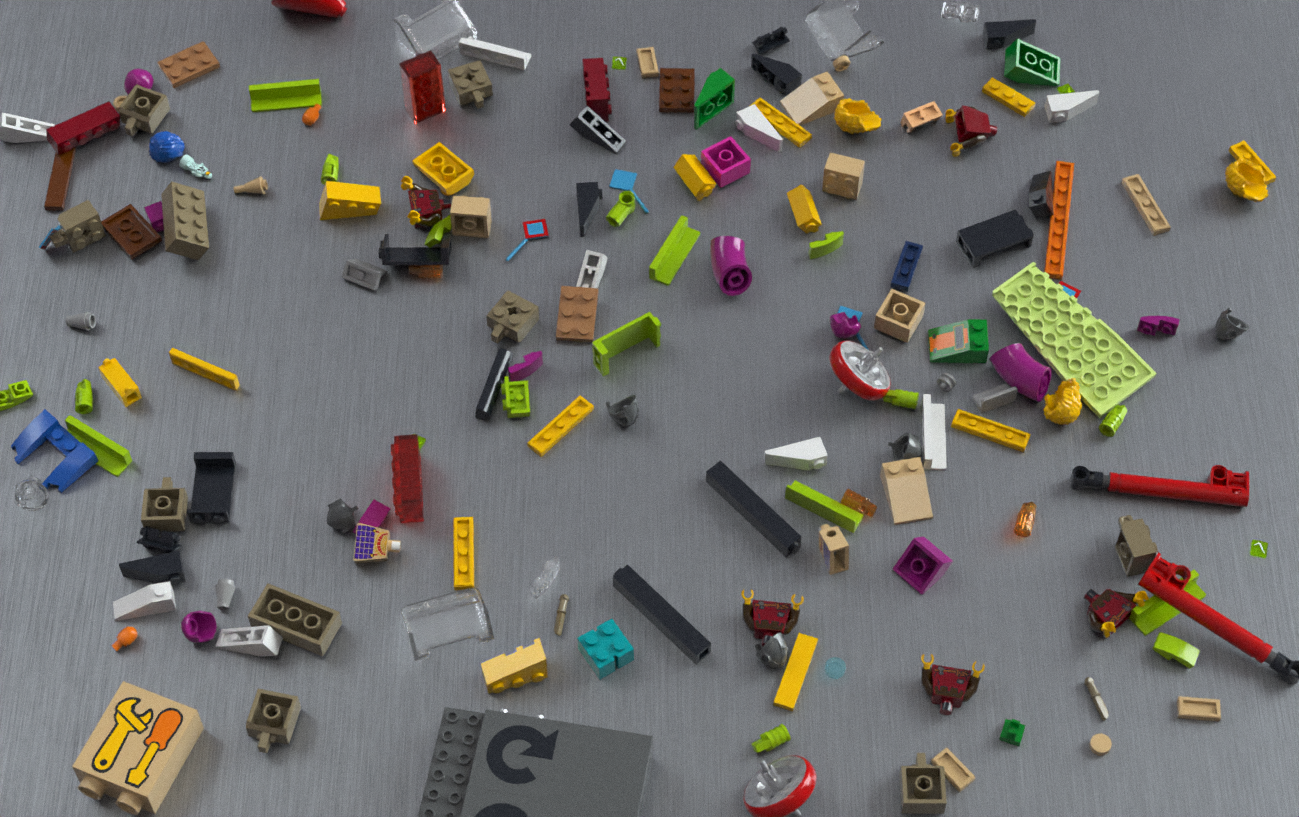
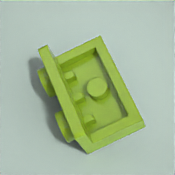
[501,376,531,418]

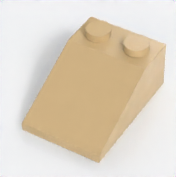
[780,71,844,126]
[880,457,933,525]

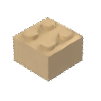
[822,152,865,200]
[450,196,492,238]
[874,289,926,343]

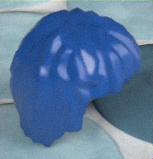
[149,131,185,163]

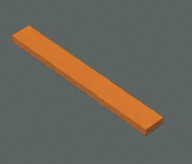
[1044,161,1074,280]

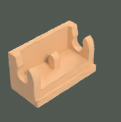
[900,101,943,133]

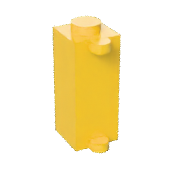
[673,154,716,201]
[787,184,822,234]
[98,358,142,408]

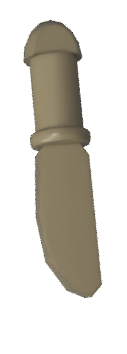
[554,594,569,636]
[1084,677,1109,721]

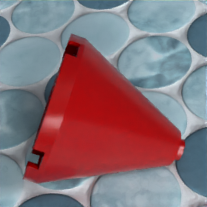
[271,0,347,18]

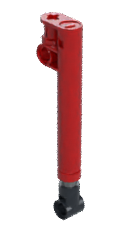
[1069,465,1249,507]
[1138,552,1299,685]

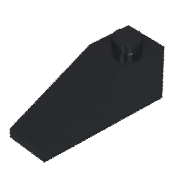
[983,19,1036,49]
[569,105,626,154]
[1028,171,1054,219]
[576,182,603,237]
[119,551,186,585]

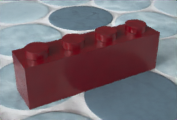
[46,101,120,155]

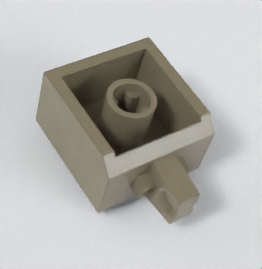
[448,60,493,109]
[119,85,170,136]
[50,200,106,253]
[486,290,539,344]
[141,477,188,532]
[1115,515,1158,577]
[246,688,301,753]
[899,753,947,814]

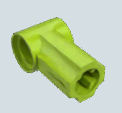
[606,191,635,227]

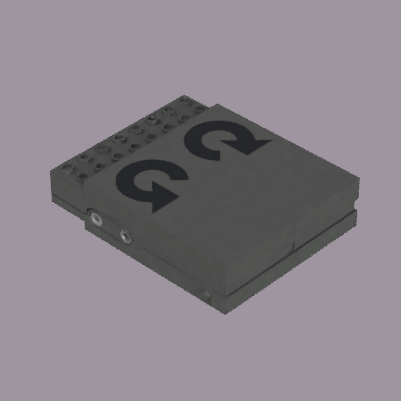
[418,707,653,817]

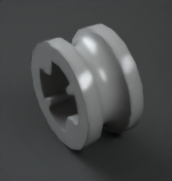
[937,373,956,392]

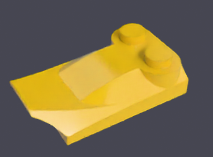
[412,142,474,196]

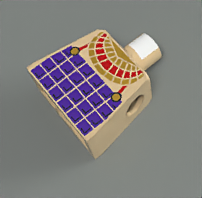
[353,523,401,563]
[818,524,849,575]

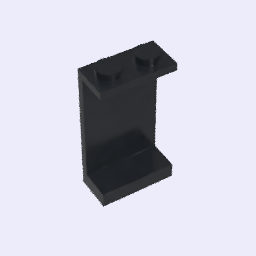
[956,209,1034,268]
[378,234,452,265]
[187,452,236,524]

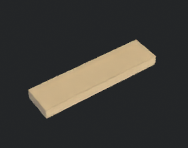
[1121,174,1171,236]

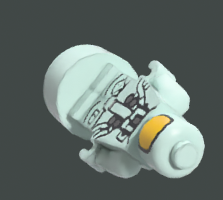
[179,154,212,179]

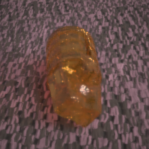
[409,265,443,279]
[840,488,877,517]
[1013,502,1037,537]

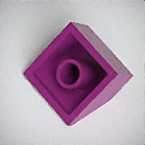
[892,536,953,594]

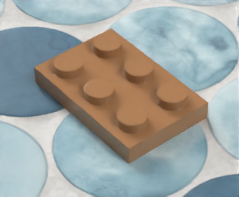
[157,41,220,88]
[556,286,599,343]

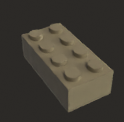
[161,181,209,260]
[248,583,342,656]

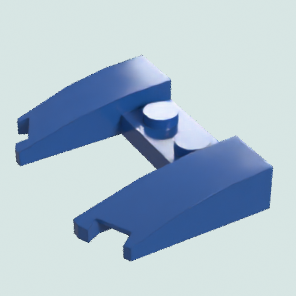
[11,409,99,493]

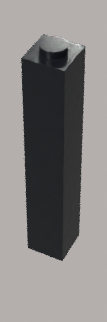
[706,460,802,557]
[613,564,711,665]

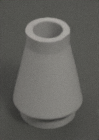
[66,312,96,330]
[215,579,236,610]

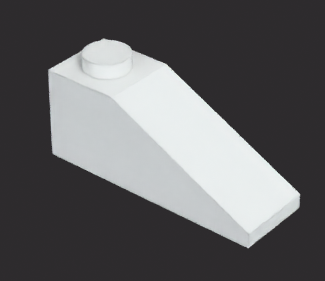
[1045,90,1099,123]
[735,104,783,152]
[0,112,55,143]
[576,250,608,288]
[764,437,828,470]
[113,581,176,621]
[215,625,283,657]

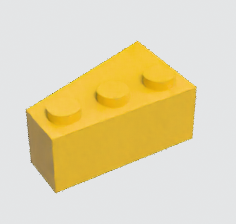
[319,181,381,220]
[481,638,548,694]

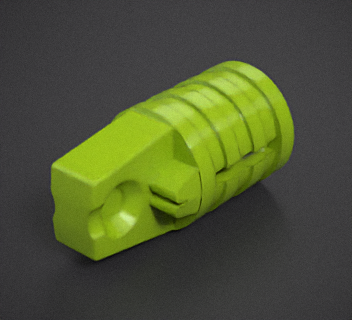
[321,154,339,185]
[75,379,93,414]
[883,389,919,410]
[1099,405,1128,437]
[751,724,791,753]

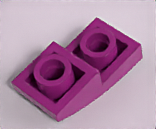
[1137,316,1180,336]
[508,350,543,382]
[353,499,391,534]

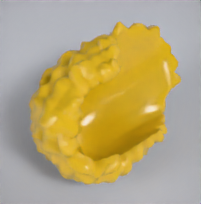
[834,98,882,134]
[1225,158,1268,202]
[1043,378,1082,425]

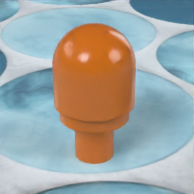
[302,103,322,126]
[111,626,138,652]

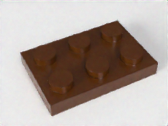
[659,68,695,113]
[101,204,162,260]

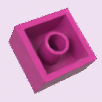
[701,136,751,188]

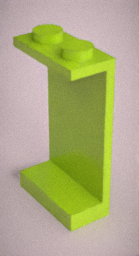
[592,312,661,376]

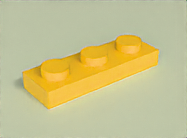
[982,77,1036,117]
[1229,140,1276,185]

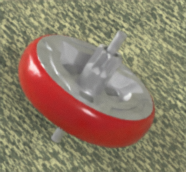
[829,341,891,401]
[743,755,817,817]

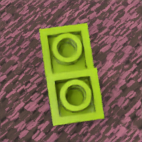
[424,215,452,248]
[808,231,844,259]
[0,380,33,411]
[1152,632,1200,669]

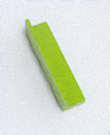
[249,79,322,112]
[649,215,700,286]
[65,415,132,477]
[785,480,864,533]
[1129,569,1206,636]

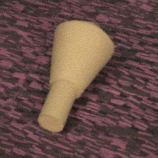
[233,176,268,194]

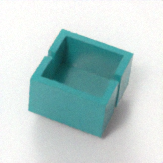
[577,618,634,680]

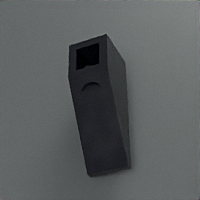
[751,53,802,96]

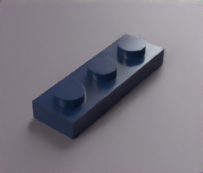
[890,241,923,292]

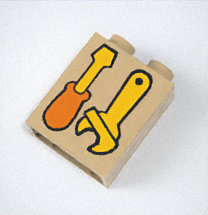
[72,681,204,815]

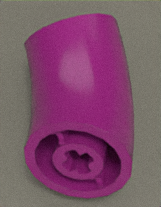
[710,236,752,296]
[989,343,1051,402]

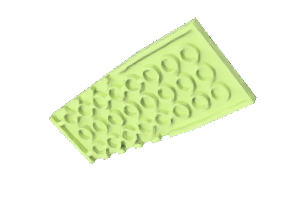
[992,262,1157,418]

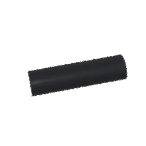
[475,348,513,421]

